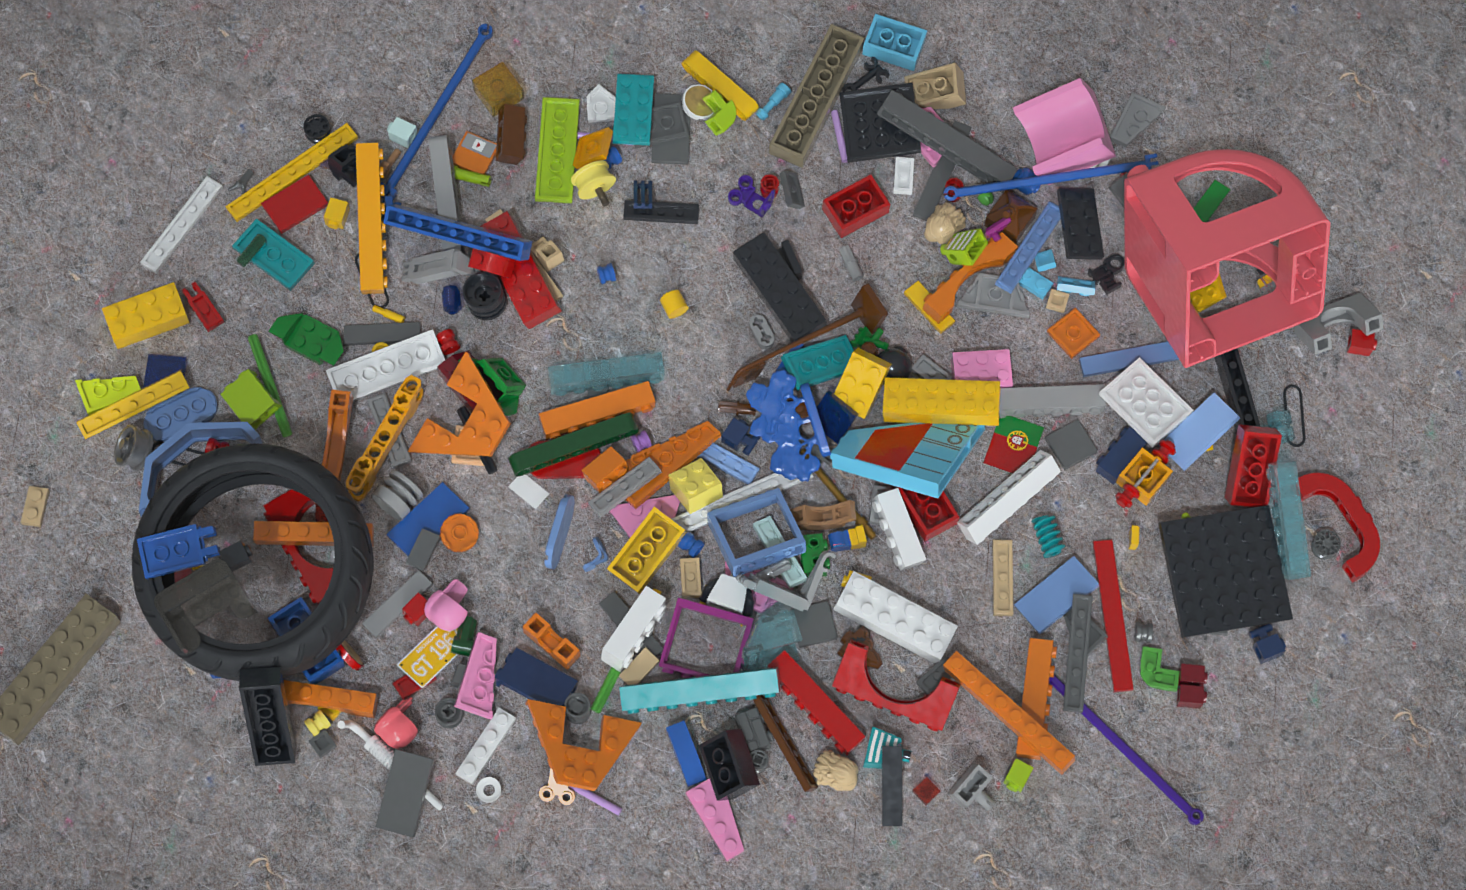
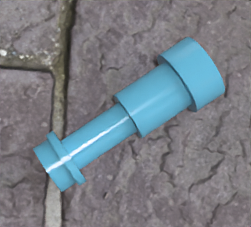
[756,83,791,120]

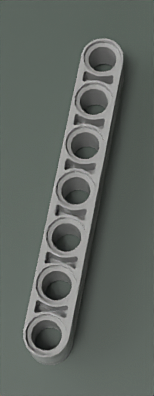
[429,134,465,254]

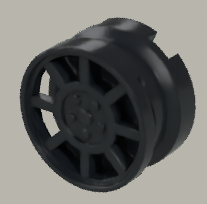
[303,114,331,144]

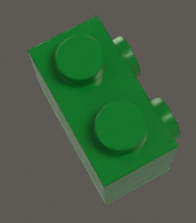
[800,533,830,578]

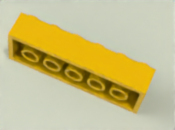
[883,378,1001,426]

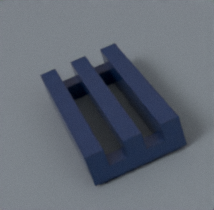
[633,180,652,209]

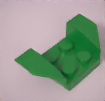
[268,313,344,366]
[458,357,526,416]

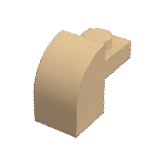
[531,237,564,272]

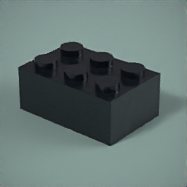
[699,729,760,801]

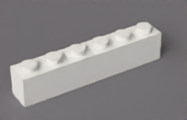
[957,450,1061,545]

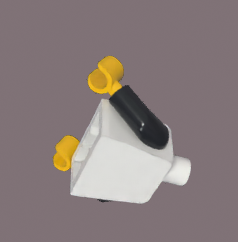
[698,574,754,627]

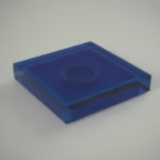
[143,354,187,395]
[817,390,858,444]

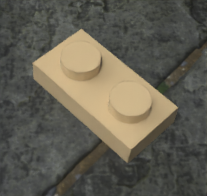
[21,486,49,527]
[680,558,702,598]

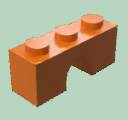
[523,613,580,670]

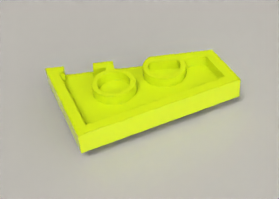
[75,376,141,415]

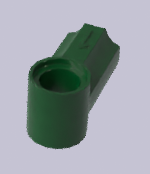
[450,616,477,657]

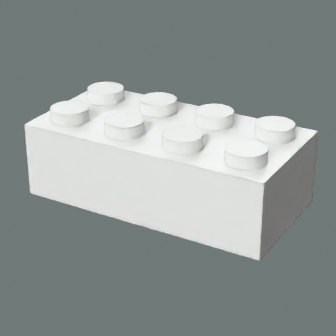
[601,586,667,672]

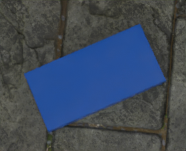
[386,482,470,556]

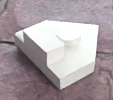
[586,84,616,123]

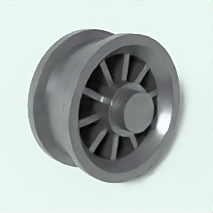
[114,425,154,471]

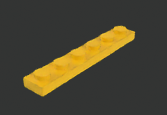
[76,370,190,439]

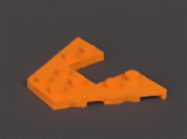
[408,352,511,457]
[526,699,641,791]

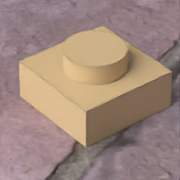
[1046,289,1069,313]

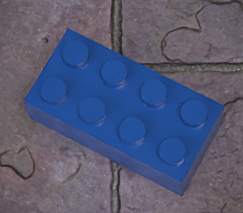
[268,597,345,685]

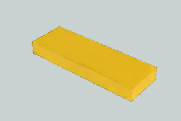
[904,281,955,334]

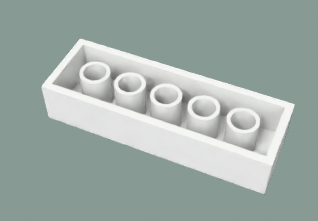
[833,571,958,664]

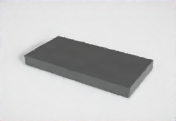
[651,94,690,165]
[376,749,434,838]

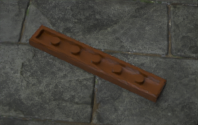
[753,694,818,792]

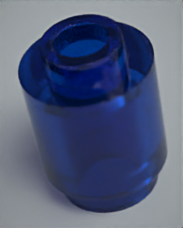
[441,285,462,315]

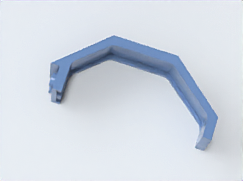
[139,422,263,517]

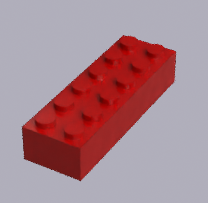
[479,211,562,330]

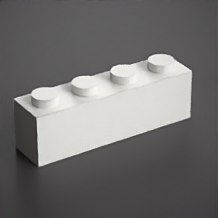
[872,488,926,571]

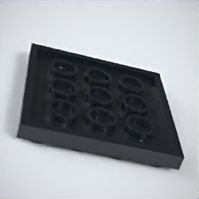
[839,83,921,163]

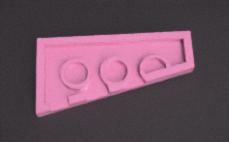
[454,632,497,720]
[685,778,744,861]

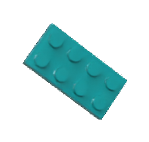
[613,74,654,146]
[232,219,315,291]
[781,335,854,390]

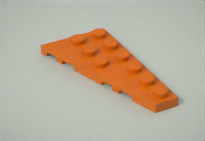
[612,421,721,509]

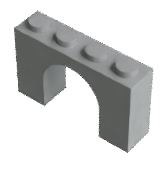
[1294,293,1384,355]

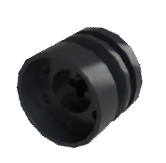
[463,272,507,321]

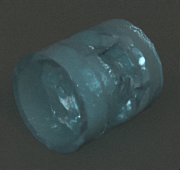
[1266,410,1296,444]

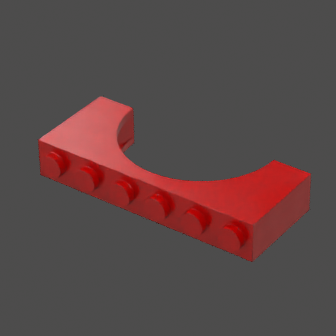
[263,489,333,604]
[832,639,961,731]

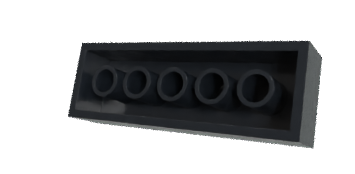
[733,232,827,342]
[239,667,296,766]

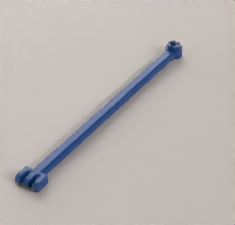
[381,24,493,200]
[943,154,1159,201]

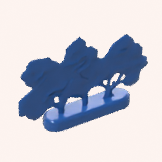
[746,369,831,482]

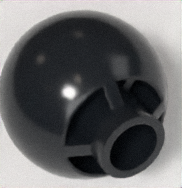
[877,346,912,384]

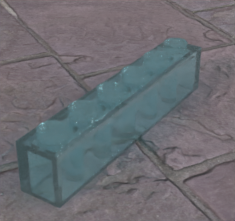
[547,352,665,396]
[1266,460,1311,580]

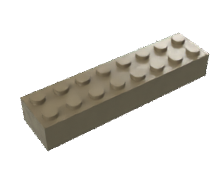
[769,24,864,168]
[0,594,120,746]

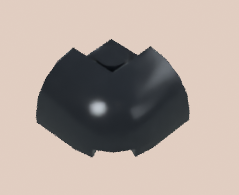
[328,144,381,187]

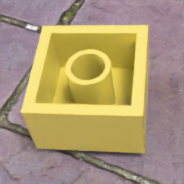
[669,458,723,514]

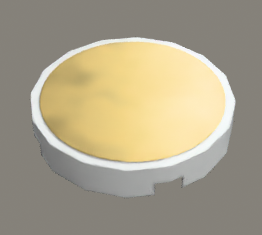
[681,84,713,120]

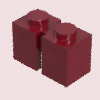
[1177,664,1208,709]

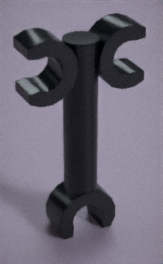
[842,57,890,92]

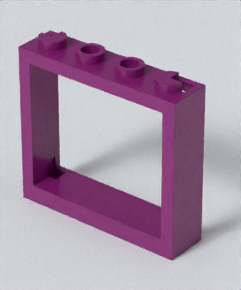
[659,598,754,678]

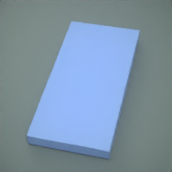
[1158,393,1240,471]

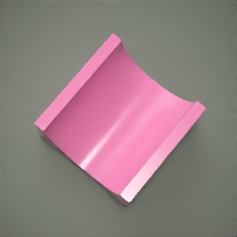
[1013,78,1116,185]

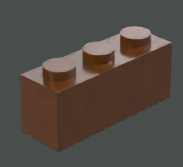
[496,103,527,165]

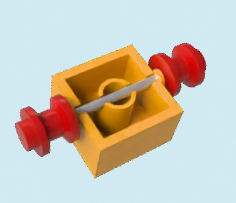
[1115,440,1176,508]

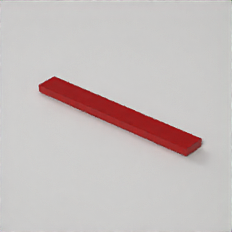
[1092,540,1134,693]

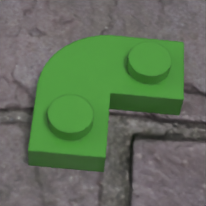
[1139,646,1180,692]

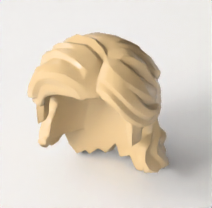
[924,202,966,244]
[813,750,859,791]

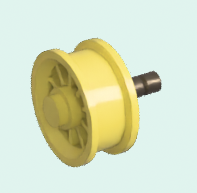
[571,160,616,207]

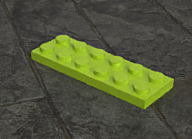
[535,97,580,203]

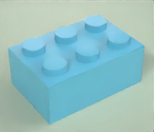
[862,14,927,71]

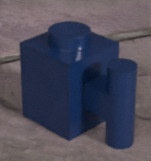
[721,418,761,456]
[1248,624,1286,664]

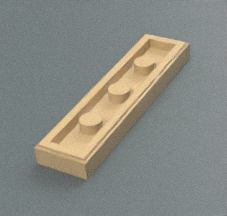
[992,540,1013,616]

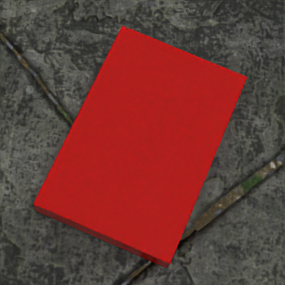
[261,175,328,234]

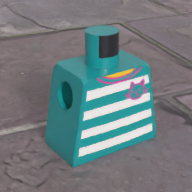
[863,727,912,769]

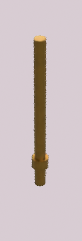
[799,449,877,540]

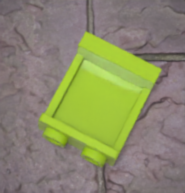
[220,369,282,430]

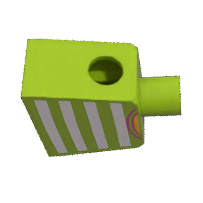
[940,228,988,266]

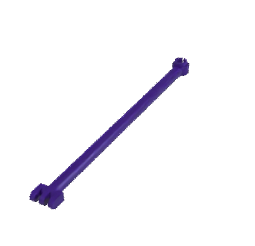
[1050,674,1204,825]

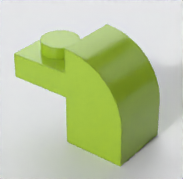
[702,90,736,136]

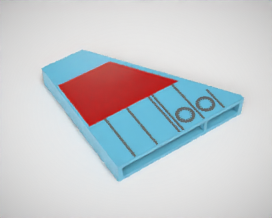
[830,423,985,498]

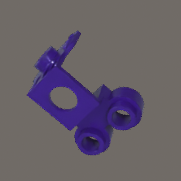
[728,175,775,218]

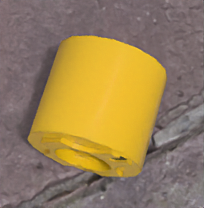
[660,290,689,319]

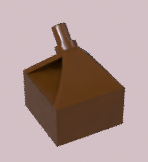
[984,190,1038,244]

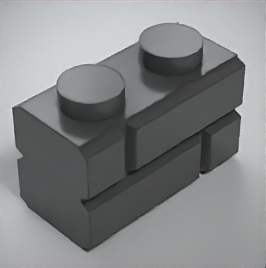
[735,708,773,754]

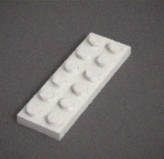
[326,329,445,401]

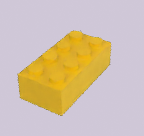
[102,282,190,349]
[607,507,687,594]

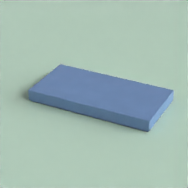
[1014,556,1100,635]

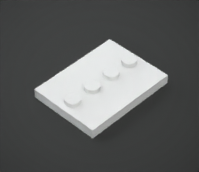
[1099,357,1194,448]

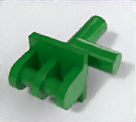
[850,327,889,350]

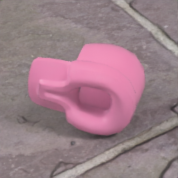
[424,579,468,631]

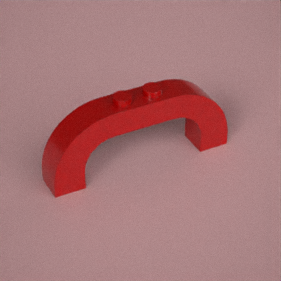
[1289,473,1380,583]

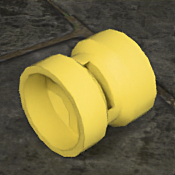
[304,710,331,737]

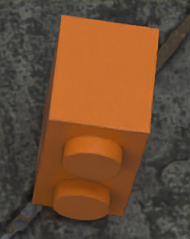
[582,447,629,494]

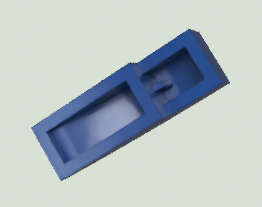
[666,721,706,787]

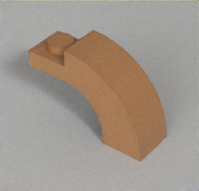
[790,500,856,530]

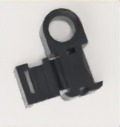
[1087,254,1125,295]

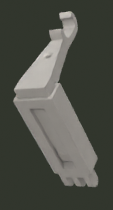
[401,249,501,284]
[736,550,836,612]

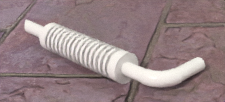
[338,720,443,810]

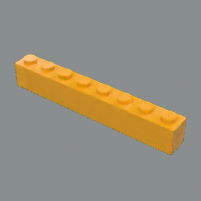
[356,143,388,294]

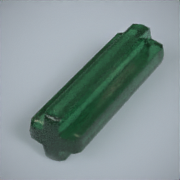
[237,234,266,267]

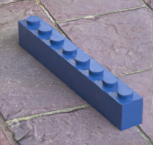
[383,204,533,261]

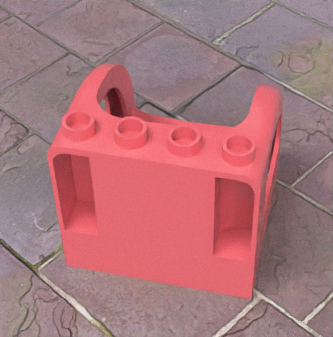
[1124,149,1330,368]

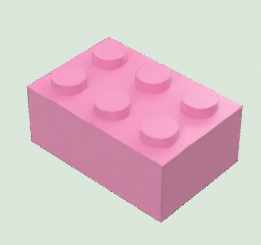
[951,349,1013,388]

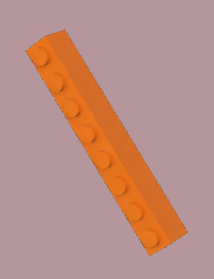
[943,651,1075,775]

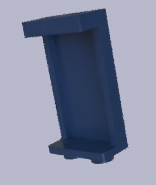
[495,647,578,707]

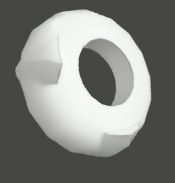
[476,776,502,803]

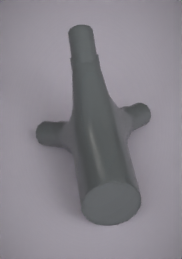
[228,169,254,194]

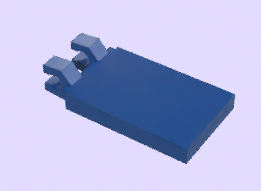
[137,524,220,579]

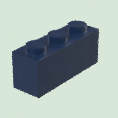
[1096,426,1148,485]

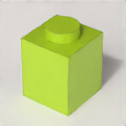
[1004,758,1034,792]

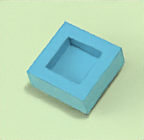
[1035,249,1056,272]

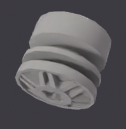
[371,470,423,521]

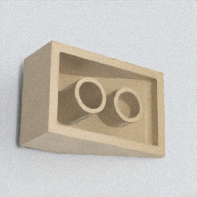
[904,63,966,109]

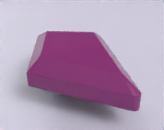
[984,217,1012,242]

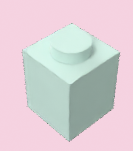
[387,117,417,148]

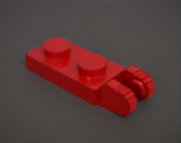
[181,282,224,332]

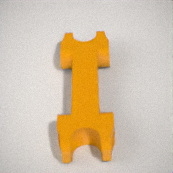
[345,375,424,502]

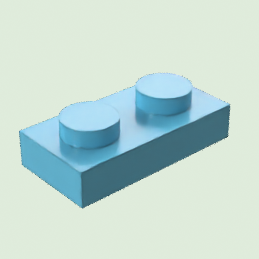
[1019,268,1054,300]
[1057,276,1095,296]

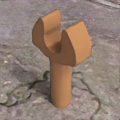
[380,149,401,179]

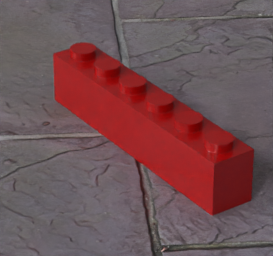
[767,650,866,756]

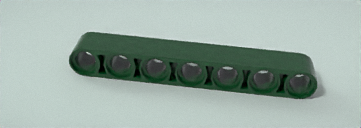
[508,412,639,477]

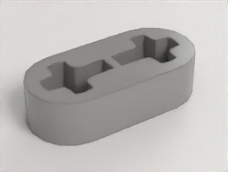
[749,315,775,350]

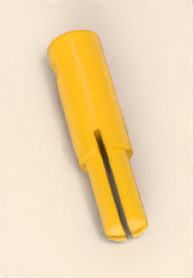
[372,305,405,323]

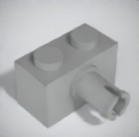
[947,764,996,811]

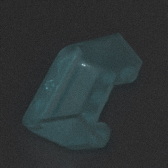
[741,609,803,671]

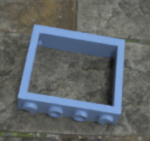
[707,488,806,577]

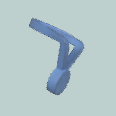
[583,537,609,572]

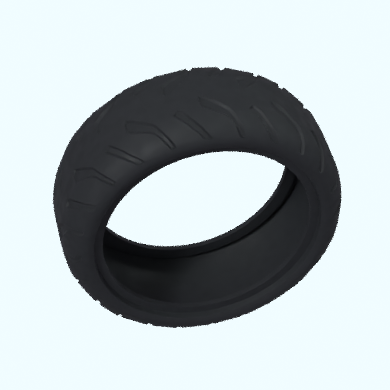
[132,443,374,681]

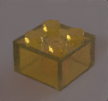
[472,61,524,117]

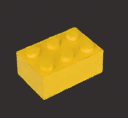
[831,348,892,419]

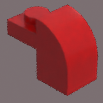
[468,248,516,279]

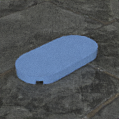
[143,387,218,442]
[544,494,575,569]

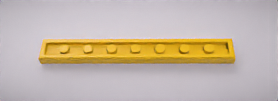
[225,123,358,222]

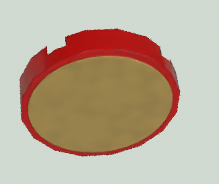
[336,640,364,671]

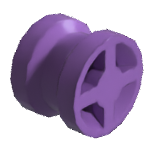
[630,430,652,453]

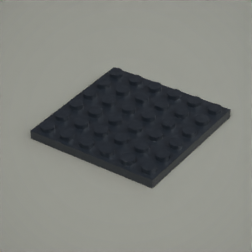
[1158,505,1293,638]

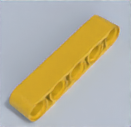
[681,50,759,121]

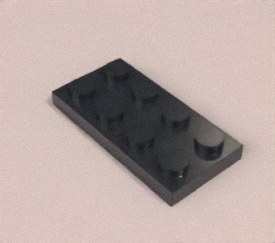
[1057,188,1104,260]

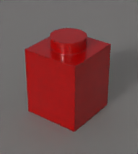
[1347,329,1377,356]
[402,592,427,627]

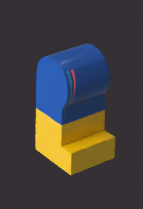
[828,525,867,552]

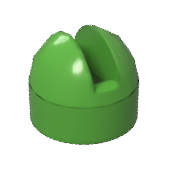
[977,192,994,206]

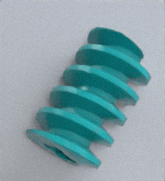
[1031,515,1066,558]

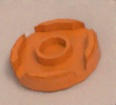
[440,514,479,553]

